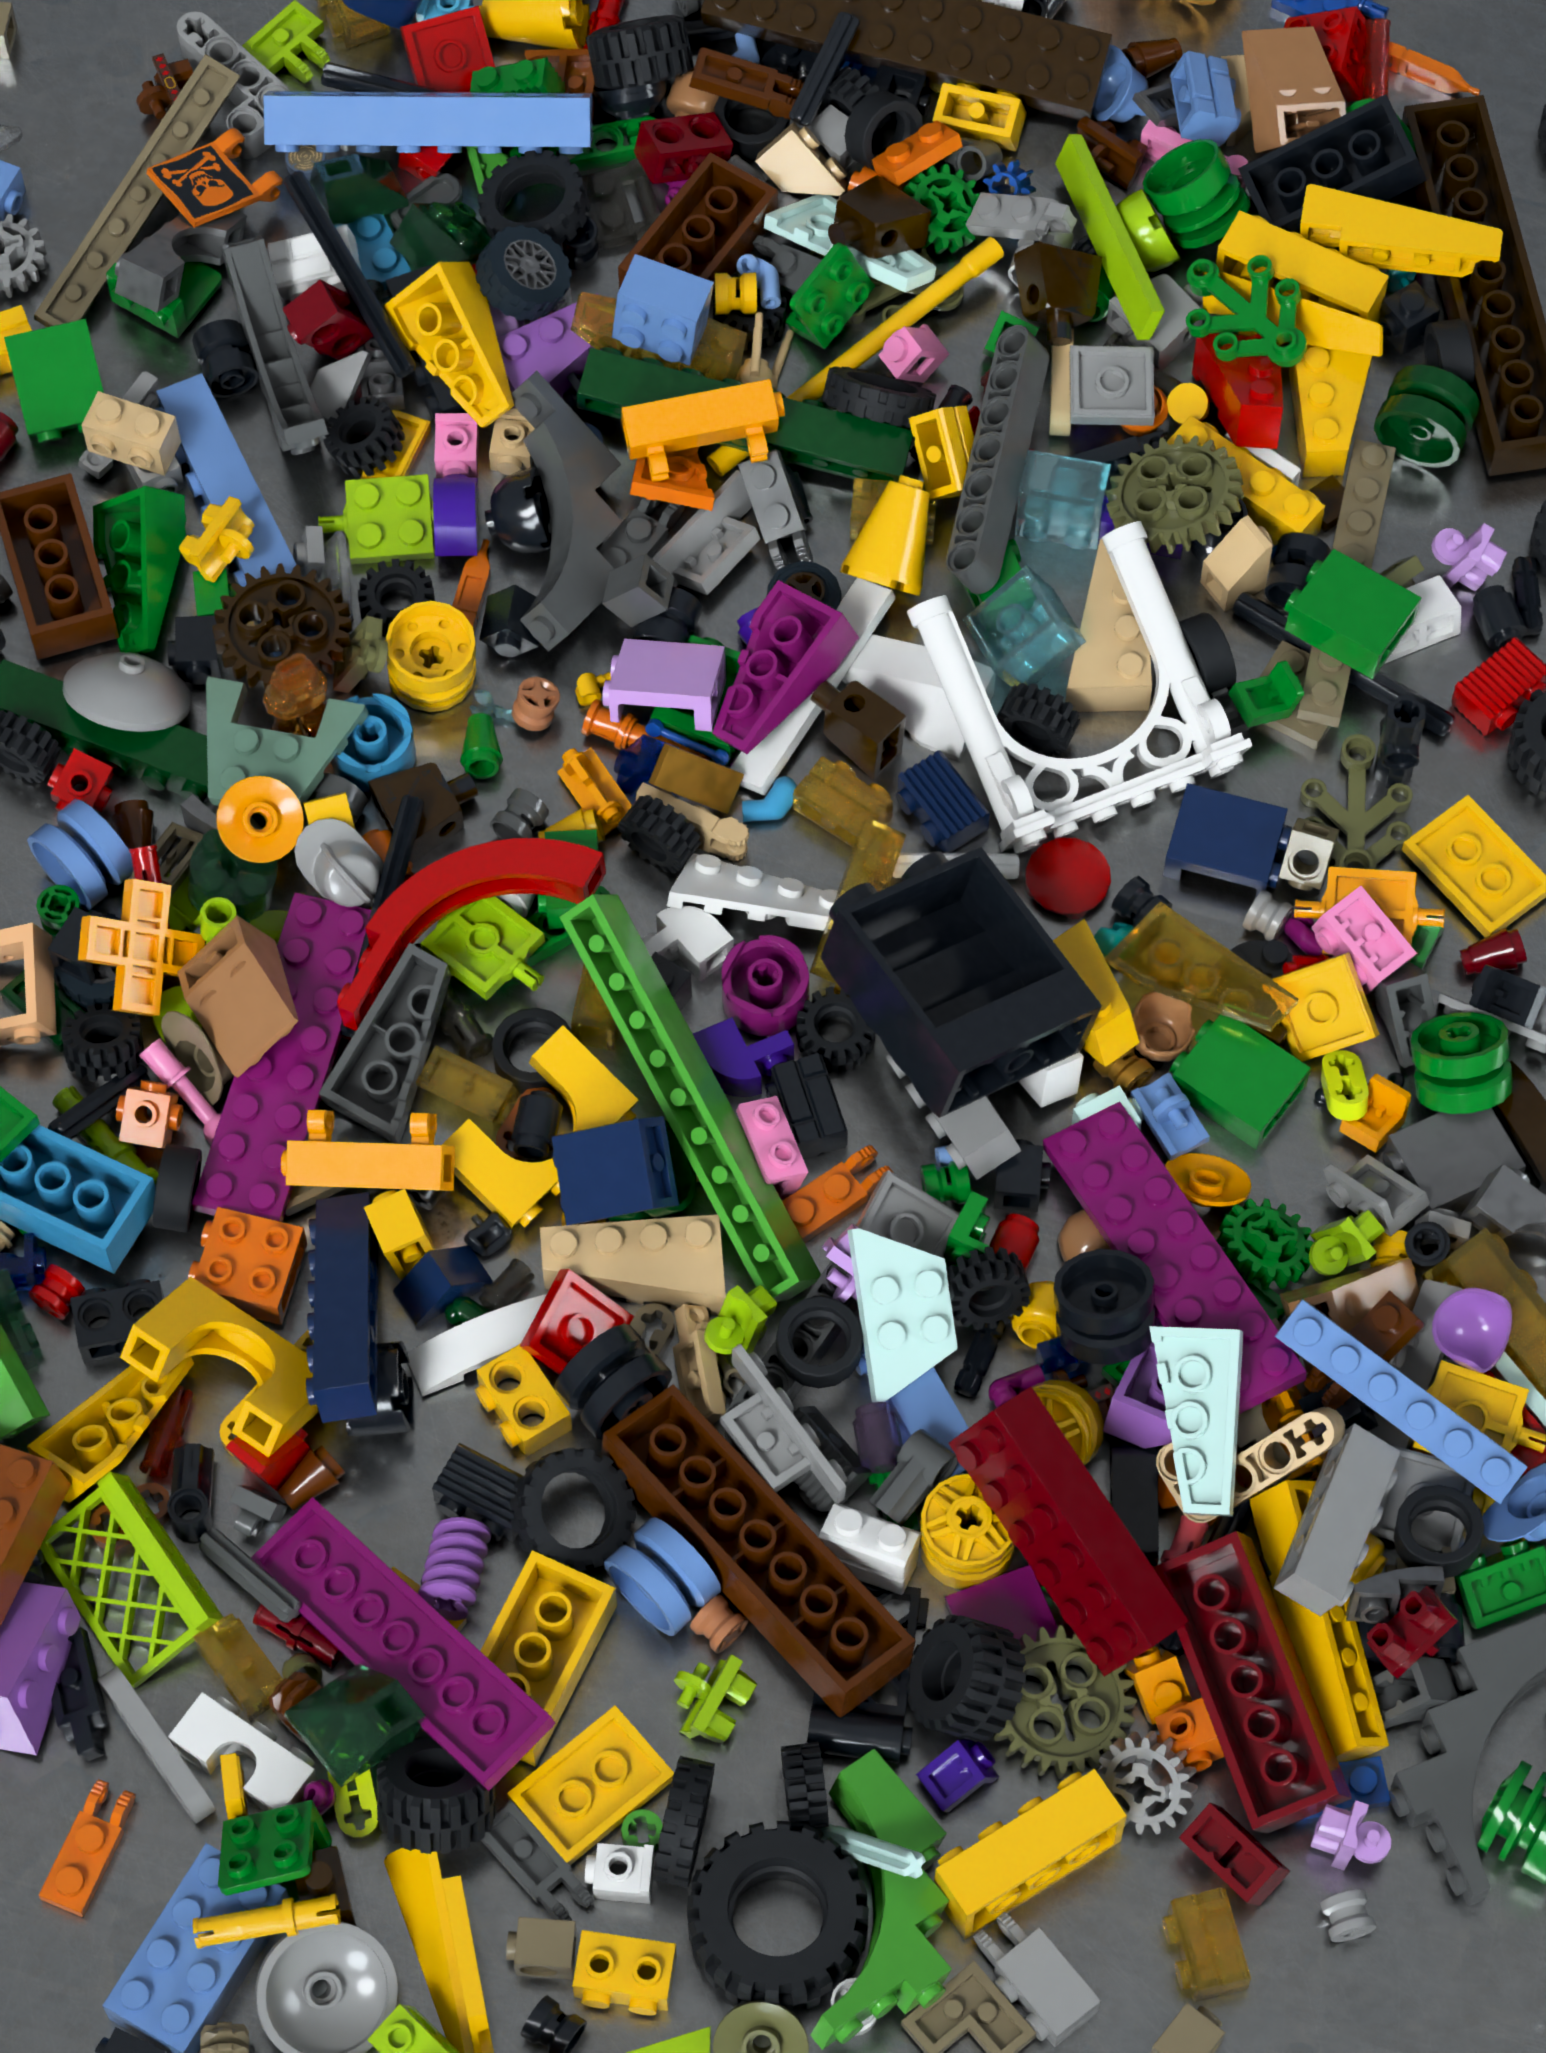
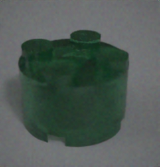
[187,829,278,923]

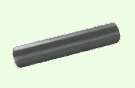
[199,1528,302,1623]

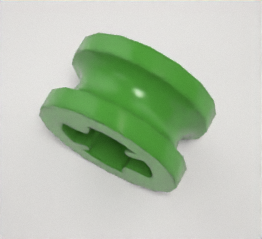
[621,1809,663,1853]

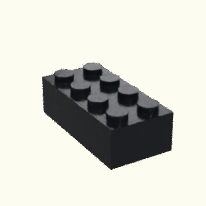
[1238,94,1427,234]

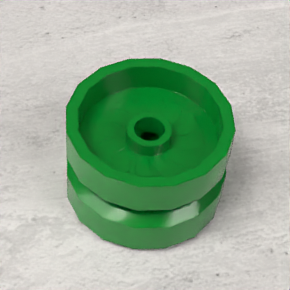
[1410,1012,1513,1114]

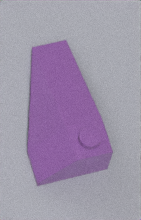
[1103,1316,1172,1449]

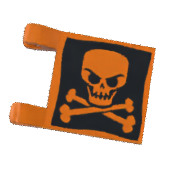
[146,128,283,228]

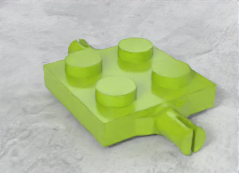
[318,474,435,565]
[421,896,545,1001]

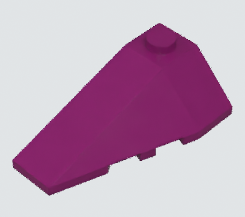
[712,580,859,754]

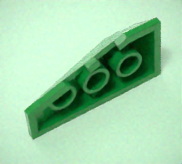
[93,486,186,655]

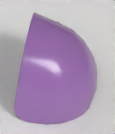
[1432,1288,1512,1373]

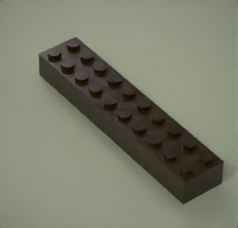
[701,0,1112,120]
[1402,95,1546,476]

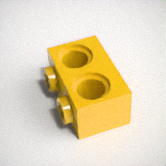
[474,1344,572,1457]

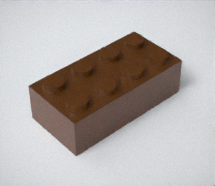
[618,152,778,303]
[0,473,119,660]

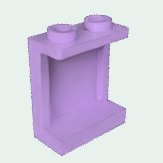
[603,639,726,732]

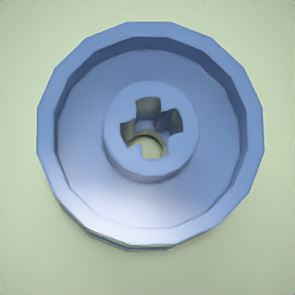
[27,798,134,911]
[604,1517,721,1636]

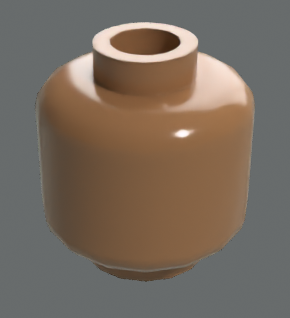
[666,66,719,117]

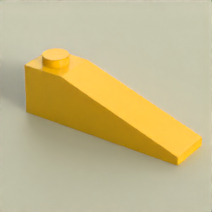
[384,262,514,428]
[27,1357,194,1503]

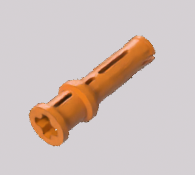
[581,699,711,760]

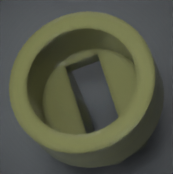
[282,1653,323,1684]

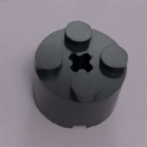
[345,1341,414,1437]

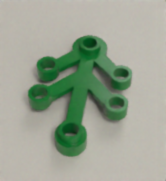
[1186,255,1307,367]

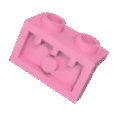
[1312,886,1417,995]
[736,1096,809,1200]

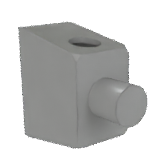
[1107,274,1203,374]

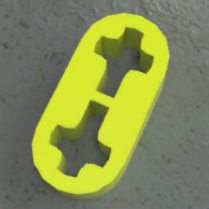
[1321,1050,1369,1121]
[327,1749,379,1839]

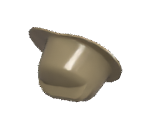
[161,1011,234,1106]

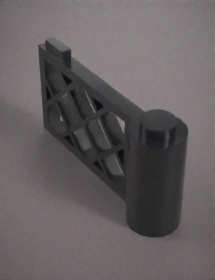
[807,1580,929,1763]

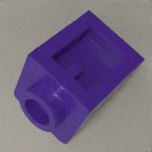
[916,1740,999,1812]

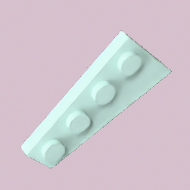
[764,194,936,292]
[1149,1326,1243,1517]

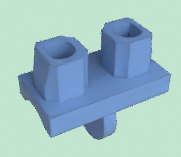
[1130,1072,1210,1161]

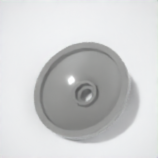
[62,652,191,732]
[255,1922,398,2053]

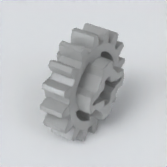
[0,214,47,298]
[1097,1731,1198,1835]

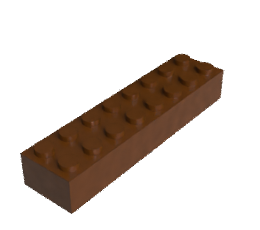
[601,1384,916,1718]

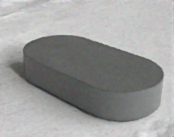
[390,173,463,237]

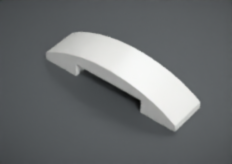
[408,1294,547,1397]

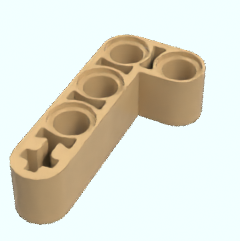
[1156,1407,1345,1523]

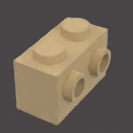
[81,391,181,476]

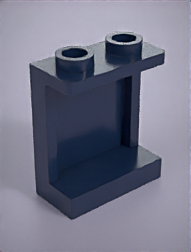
[1163,783,1292,898]
[551,1116,679,1226]

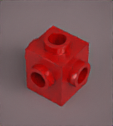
[47,748,114,813]

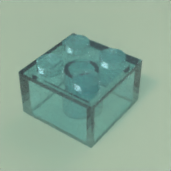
[1015,450,1111,550]
[962,565,1086,687]

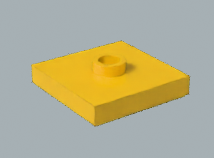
[1266,952,1380,1062]

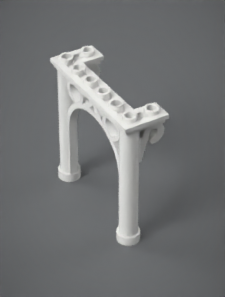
[907,521,1253,854]

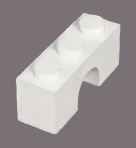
[168,1692,318,1812]

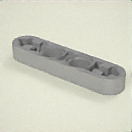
[97,1666,216,1824]

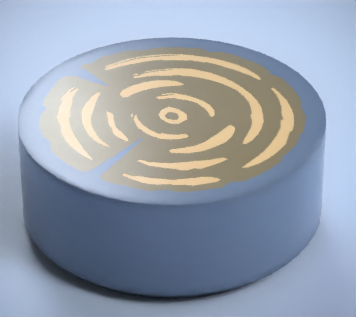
[285,145,327,181]

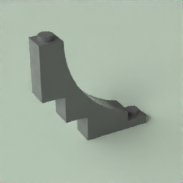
[511,371,623,651]

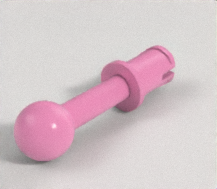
[139,1038,222,1145]

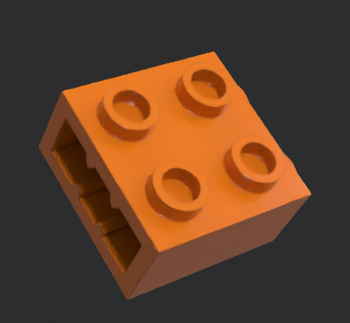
[188,1207,308,1325]

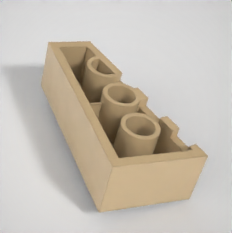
[1065,539,1152,712]
[540,1214,726,1316]

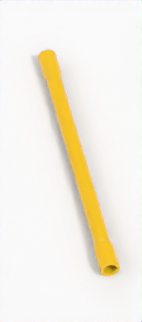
[707,237,1004,477]

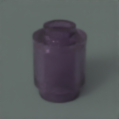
[852,1402,903,1474]

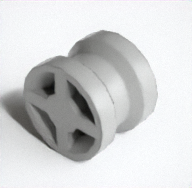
[1243,890,1294,942]
[1320,1889,1376,1942]

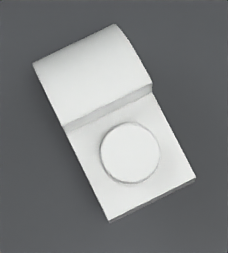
[642,906,734,982]

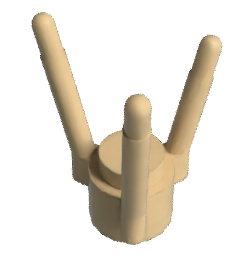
[726,311,794,390]

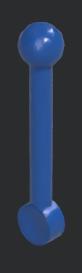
[645,719,729,766]

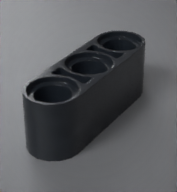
[1110,1442,1159,1567]

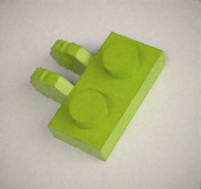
[242,0,331,84]

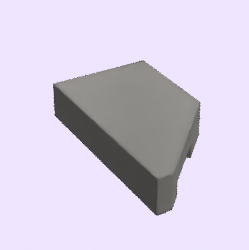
[310,350,372,419]

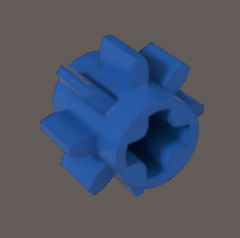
[983,159,1036,196]

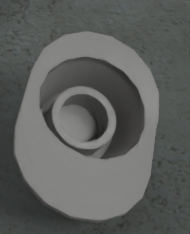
[295,818,384,909]

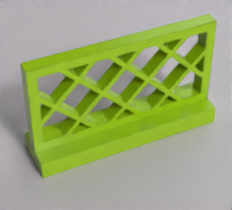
[40,1471,226,1688]

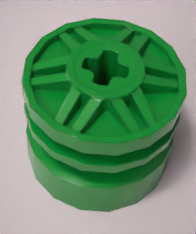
[1142,139,1251,248]
[1477,1760,1546,1885]

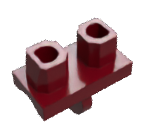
[1367,1585,1458,1678]

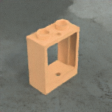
[0,923,57,1049]

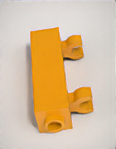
[621,379,785,482]
[281,1110,455,1191]

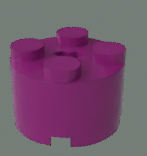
[721,935,809,1037]

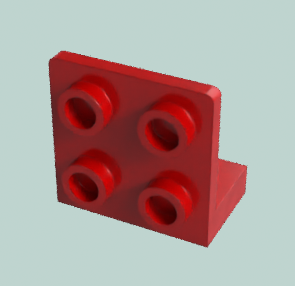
[1284,6,1377,102]

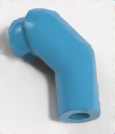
[742,776,799,822]

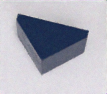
[393,1246,493,1328]

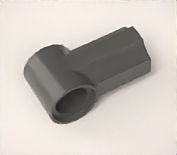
[934,135,1002,181]
[869,1429,958,1526]

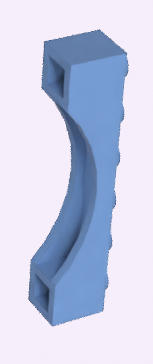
[1275,1298,1528,1504]

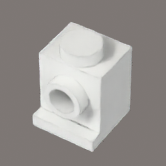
[585,1843,655,1904]

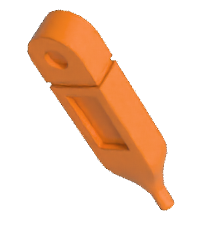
[1376,42,1481,96]
[452,539,491,632]

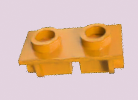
[557,747,632,835]

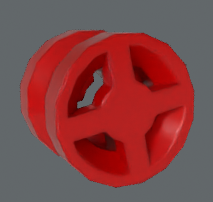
[28,1264,86,1320]

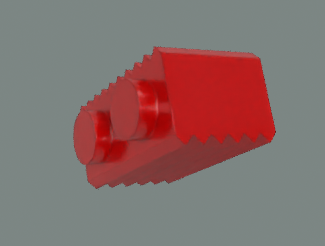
[1451,637,1546,736]

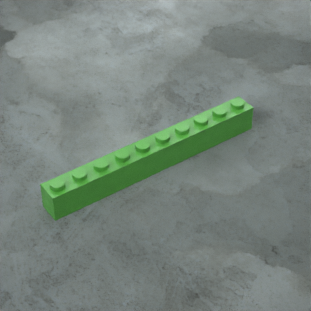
[560,894,821,1302]

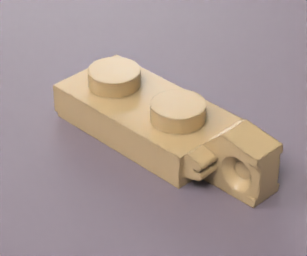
[673,1304,726,1425]

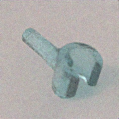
[469,690,516,723]

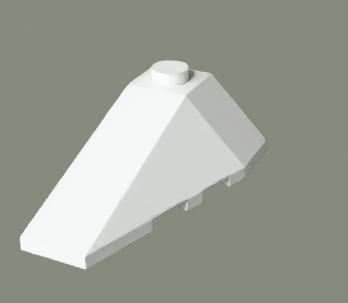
[842,634,996,762]

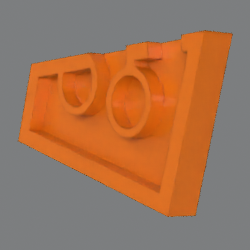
[630,447,715,511]

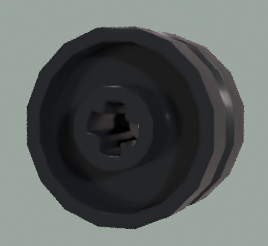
[1053,1249,1156,1365]
[554,1324,672,1440]

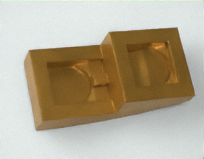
[648,743,744,814]

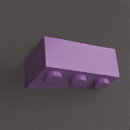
[497,293,618,409]
[0,1582,81,1755]

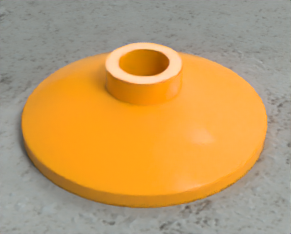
[216,776,304,863]
[1165,1153,1251,1207]

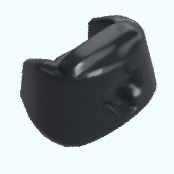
[464,1211,512,1256]

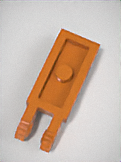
[782,1145,894,1243]
[38,1779,136,1917]

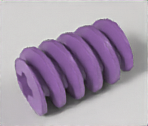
[418,1517,492,1621]

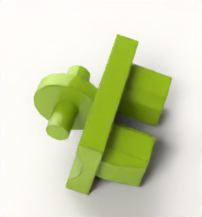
[1309,1210,1385,1276]
[704,1285,777,1354]
[674,1654,757,1744]

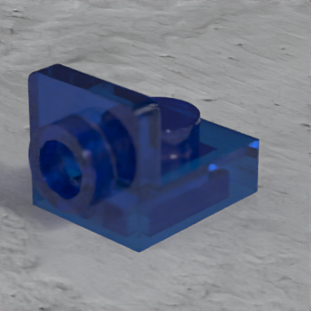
[0,1233,47,1292]

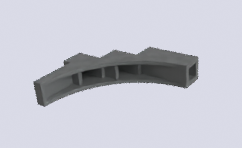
[220,235,328,455]
[1389,1614,1546,1906]

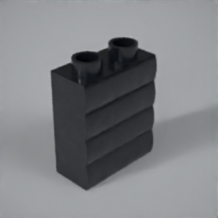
[820,847,1102,1118]

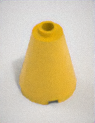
[478,0,590,50]
[839,475,930,597]

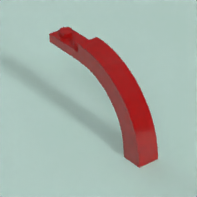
[337,838,606,1031]

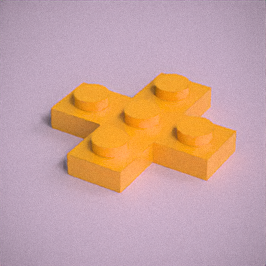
[78,879,205,1016]

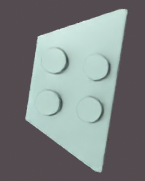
[847,1228,958,1404]

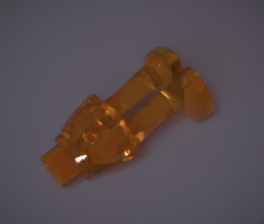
[263,653,328,738]

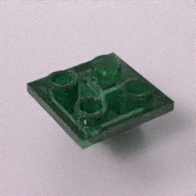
[310,154,409,224]
[389,202,492,268]
[284,1664,426,1787]

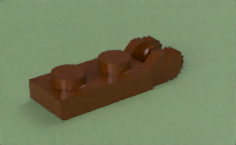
[689,47,804,120]
[1303,1291,1424,1410]

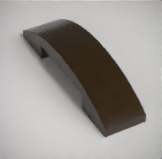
[1492,1061,1546,1194]

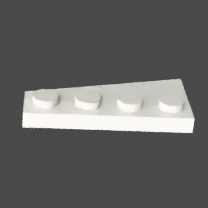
[667,853,843,932]

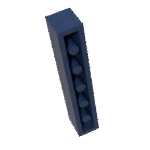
[306,1192,378,1423]

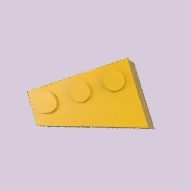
[1289,345,1373,478]
[1053,918,1140,1067]

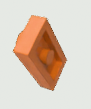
[871,120,963,186]

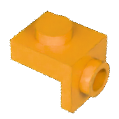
[1339,1074,1411,1153]
[1124,1646,1192,1725]

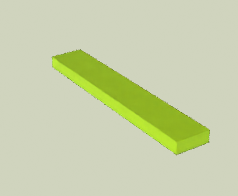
[1055,134,1165,340]

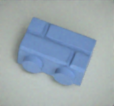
[1170,51,1241,146]

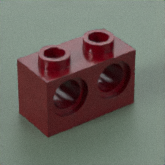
[634,112,734,184]
[282,279,373,360]
[1179,1803,1290,1906]

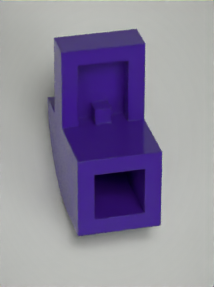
[433,474,479,556]
[693,1017,794,1097]

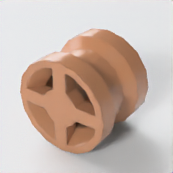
[511,677,560,731]
[690,1594,748,1654]

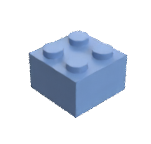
[612,254,714,366]

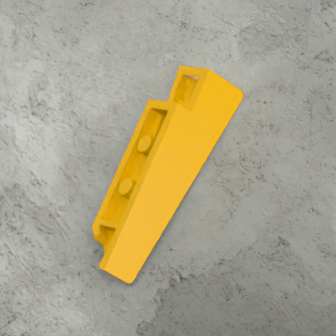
[1300,184,1503,277]
[1203,271,1383,357]
[384,1847,494,2053]

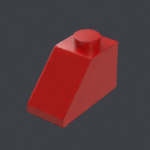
[225,1428,313,1493]

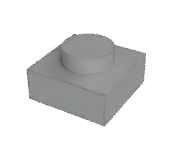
[293,526,325,581]
[1415,1208,1472,1250]

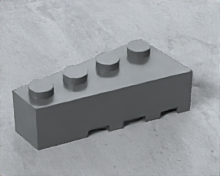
[318,943,452,1144]

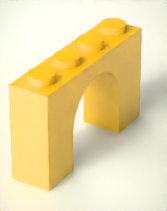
[442,1025,639,1230]
[120,1276,319,1458]

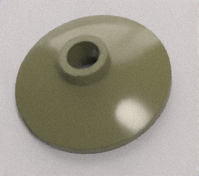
[713,2000,809,2053]

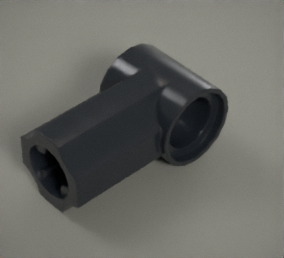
[167,1443,215,1543]

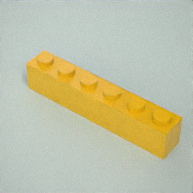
[1249,1480,1389,1763]

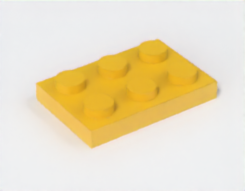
[1402,795,1546,938]
[507,1705,674,1865]

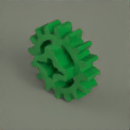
[901,164,980,254]
[1216,1198,1314,1289]

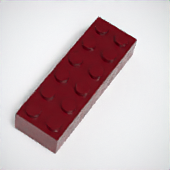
[948,1386,1189,1677]
[1153,1531,1352,1834]

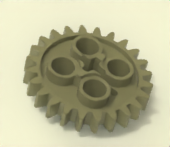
[1106,435,1244,554]
[994,1625,1137,1779]

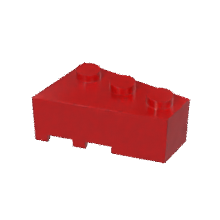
[1192,333,1283,449]

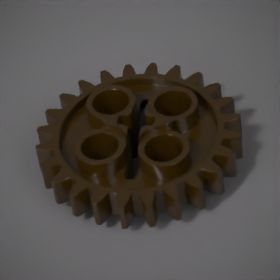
[212,563,353,694]

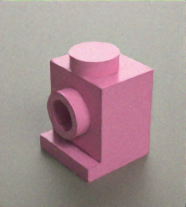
[878,324,949,383]
[434,413,479,478]

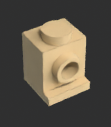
[489,408,535,475]

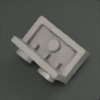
[1323,1154,1430,1236]

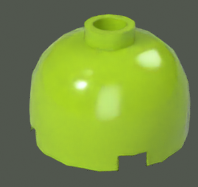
[1116,189,1181,272]

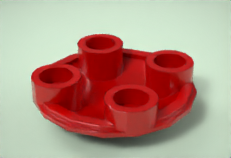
[1025,838,1111,920]

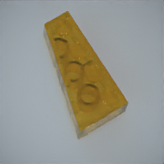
[1421,1227,1546,1400]

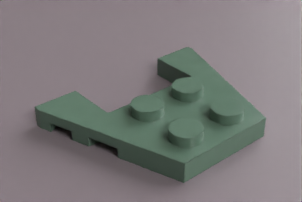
[206,676,369,807]

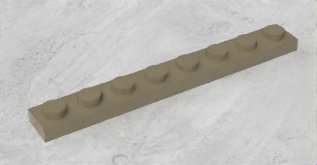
[34,54,240,327]
[1296,439,1396,728]

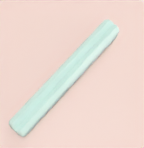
[821,1824,926,1879]

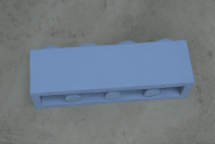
[856,1344,969,1490]

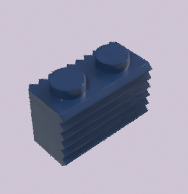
[896,750,990,853]

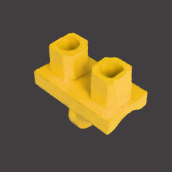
[179,496,255,583]

